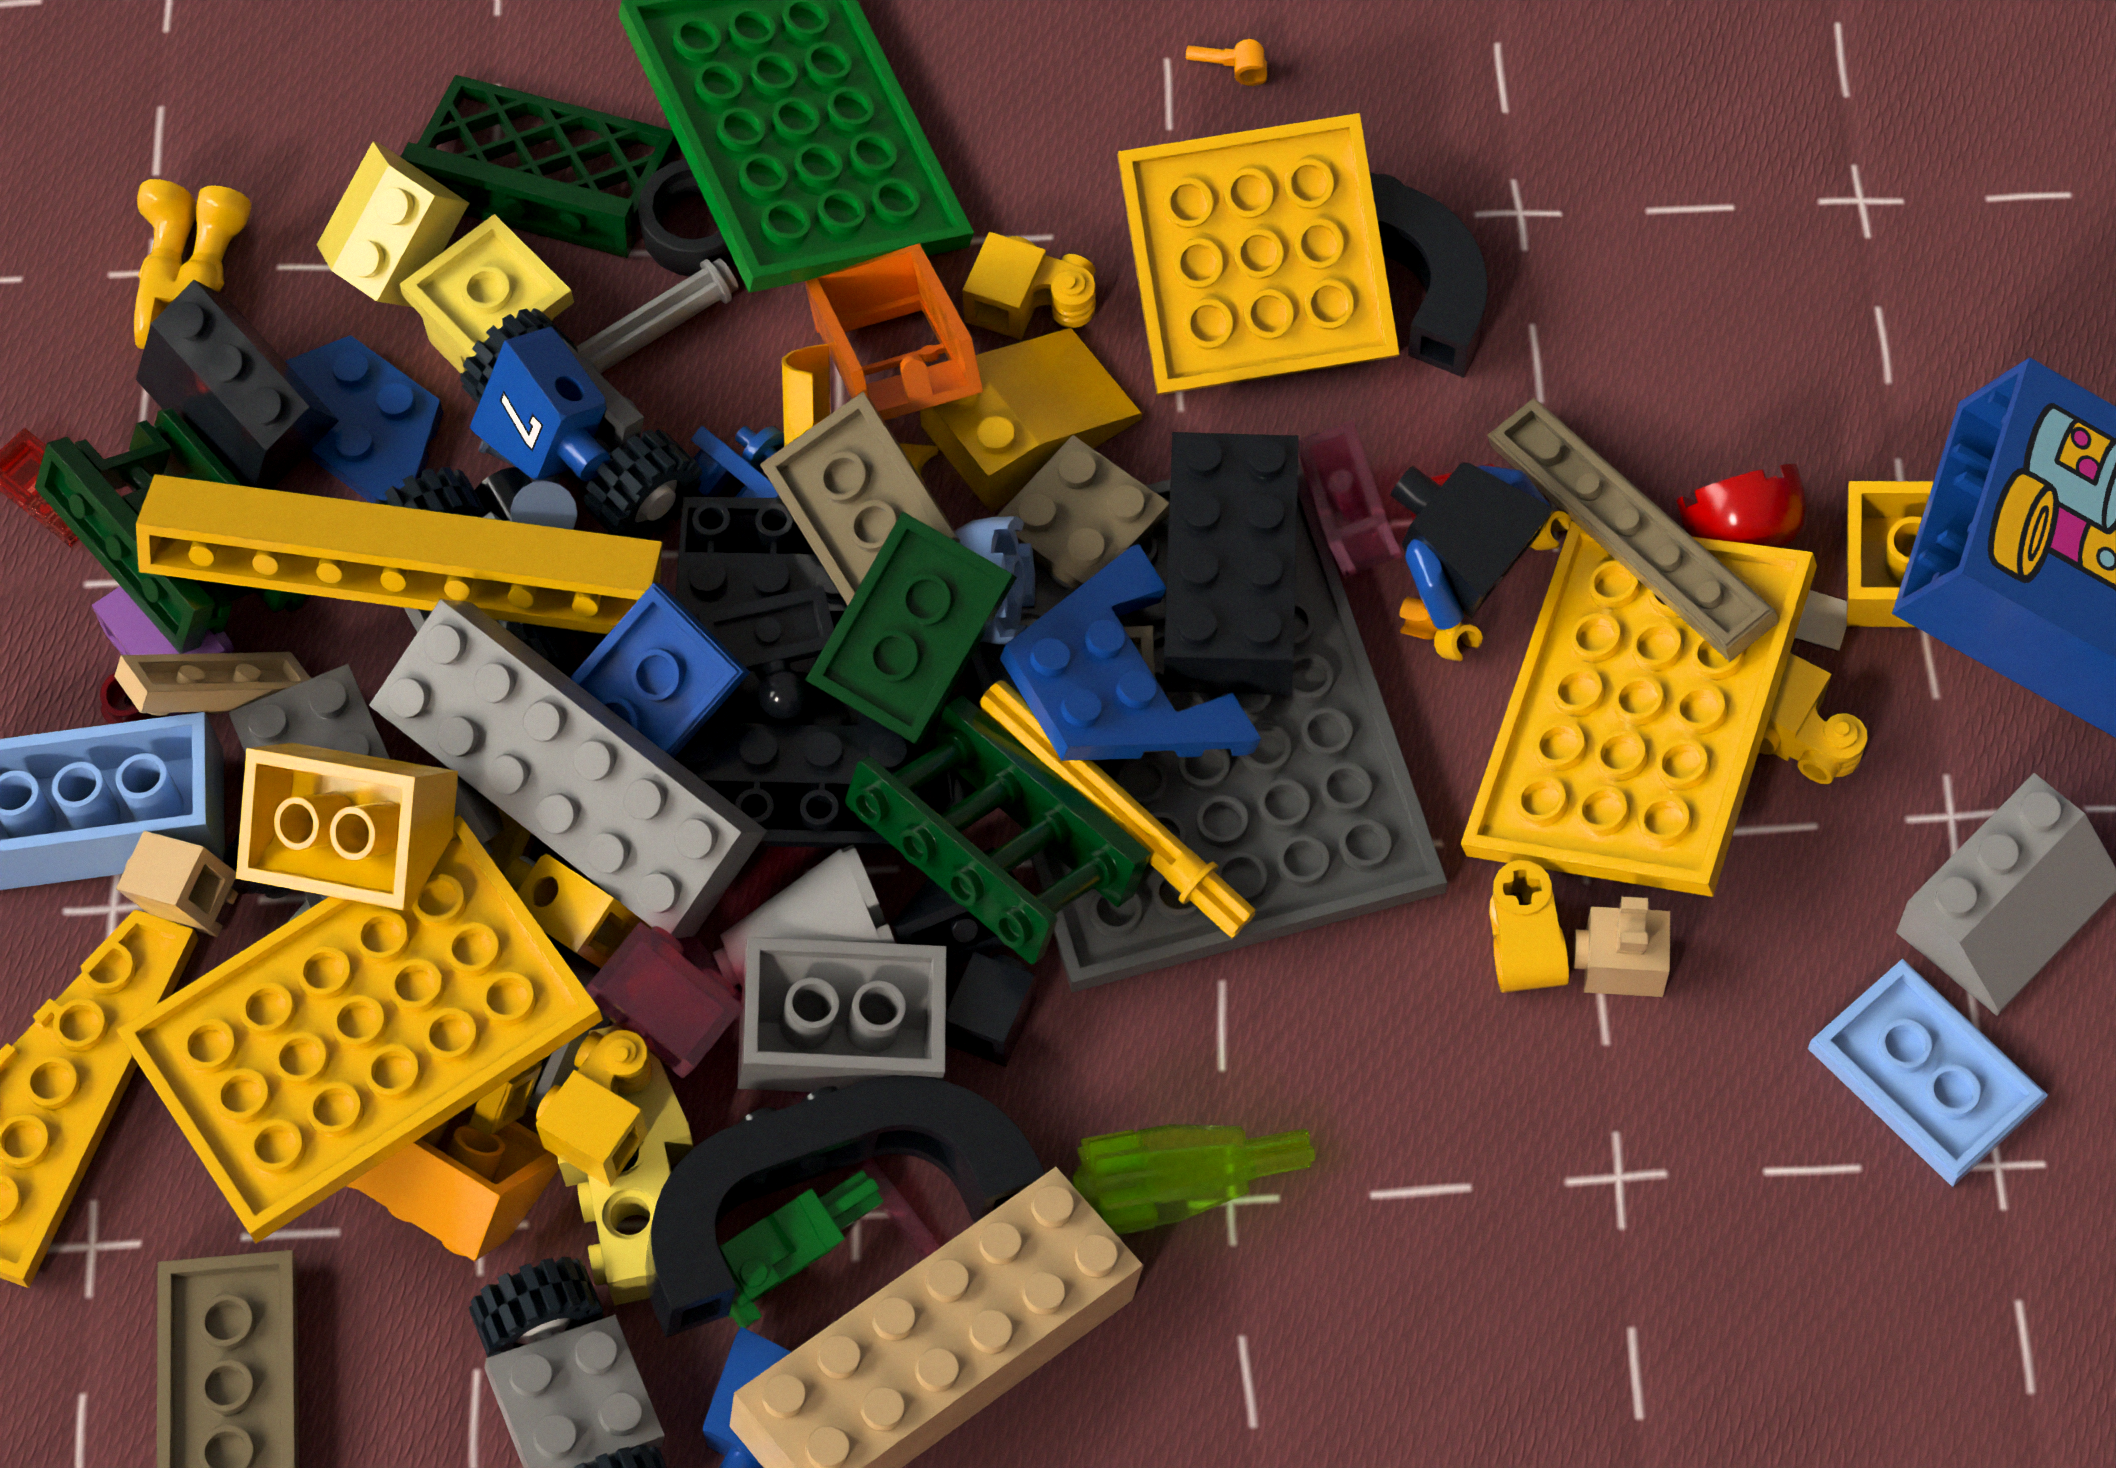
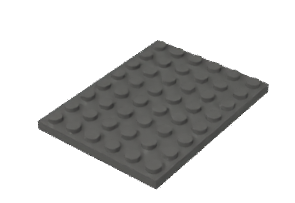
[970,459,1447,993]

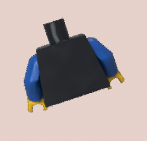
[1390,462,1571,661]

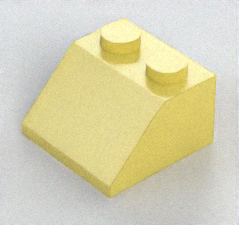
[317,141,469,307]

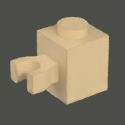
[116,831,238,937]
[1573,897,1670,997]

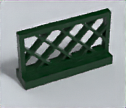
[400,74,677,258]

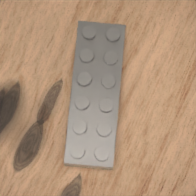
[369,599,767,939]

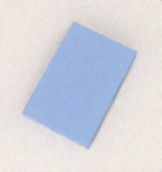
[1808,958,2048,1187]

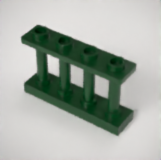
[845,695,1152,964]

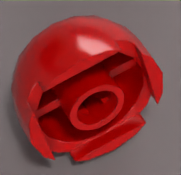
[1676,464,1806,548]

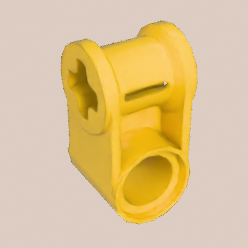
[1489,860,1569,993]

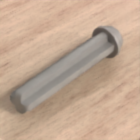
[576,258,739,374]

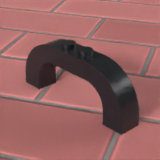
[1370,172,1488,378]
[645,1075,1045,1338]

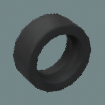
[638,159,735,276]

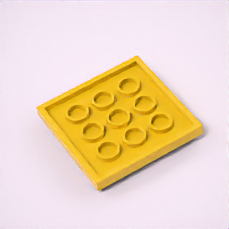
[1117,113,1400,396]

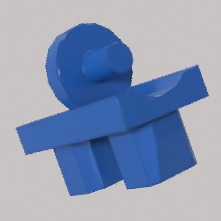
[690,425,784,498]

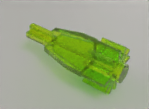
[1073,1124,1315,1236]

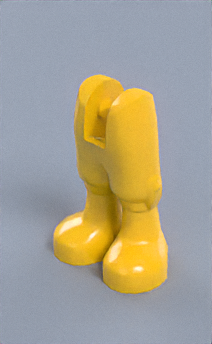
[134,179,251,350]

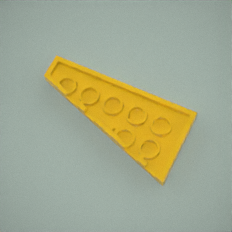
[0,909,199,1288]

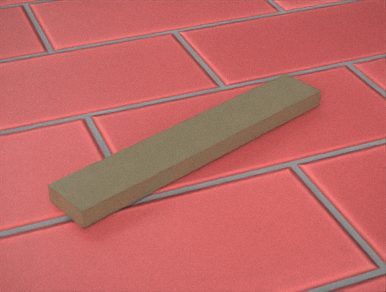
[1487,398,1779,662]

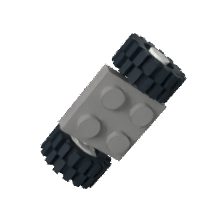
[469,1256,667,1468]

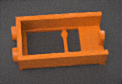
[805,243,983,421]

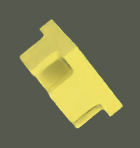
[399,214,574,373]

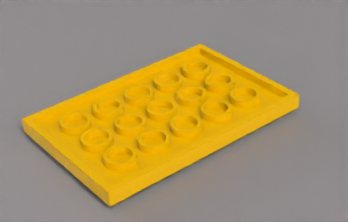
[1461,521,1817,897]
[117,815,603,1244]

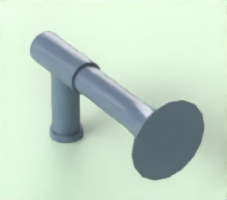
[478,439,578,530]

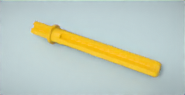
[980,680,1256,939]

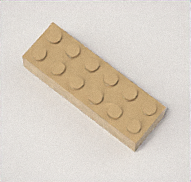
[730,1167,1143,1468]

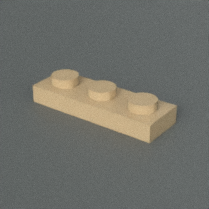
[114,652,311,716]

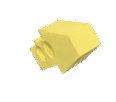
[557,1020,695,1305]

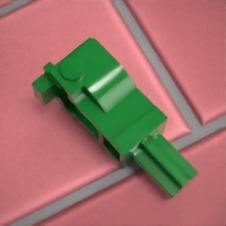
[719,1170,884,1329]

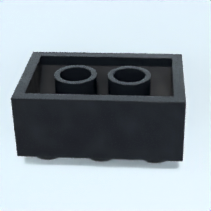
[136,280,339,490]

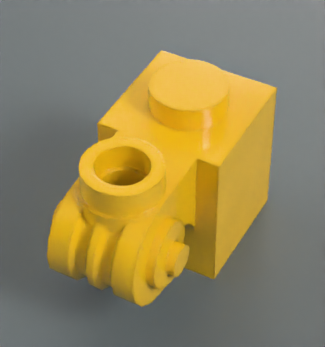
[962,232,1096,340]
[1759,653,1868,784]
[536,1030,652,1187]

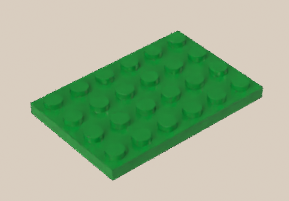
[618,0,974,293]

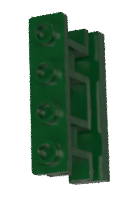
[34,407,306,654]

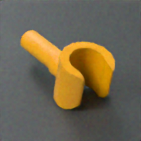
[1186,39,1267,86]
[1400,596,1438,640]

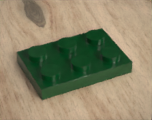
[805,511,1017,746]

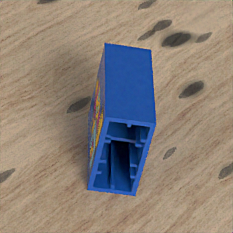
[1892,357,2116,738]

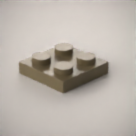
[996,435,1170,590]

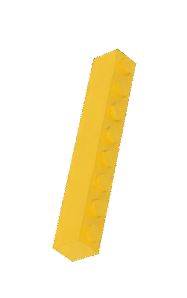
[136,474,662,634]

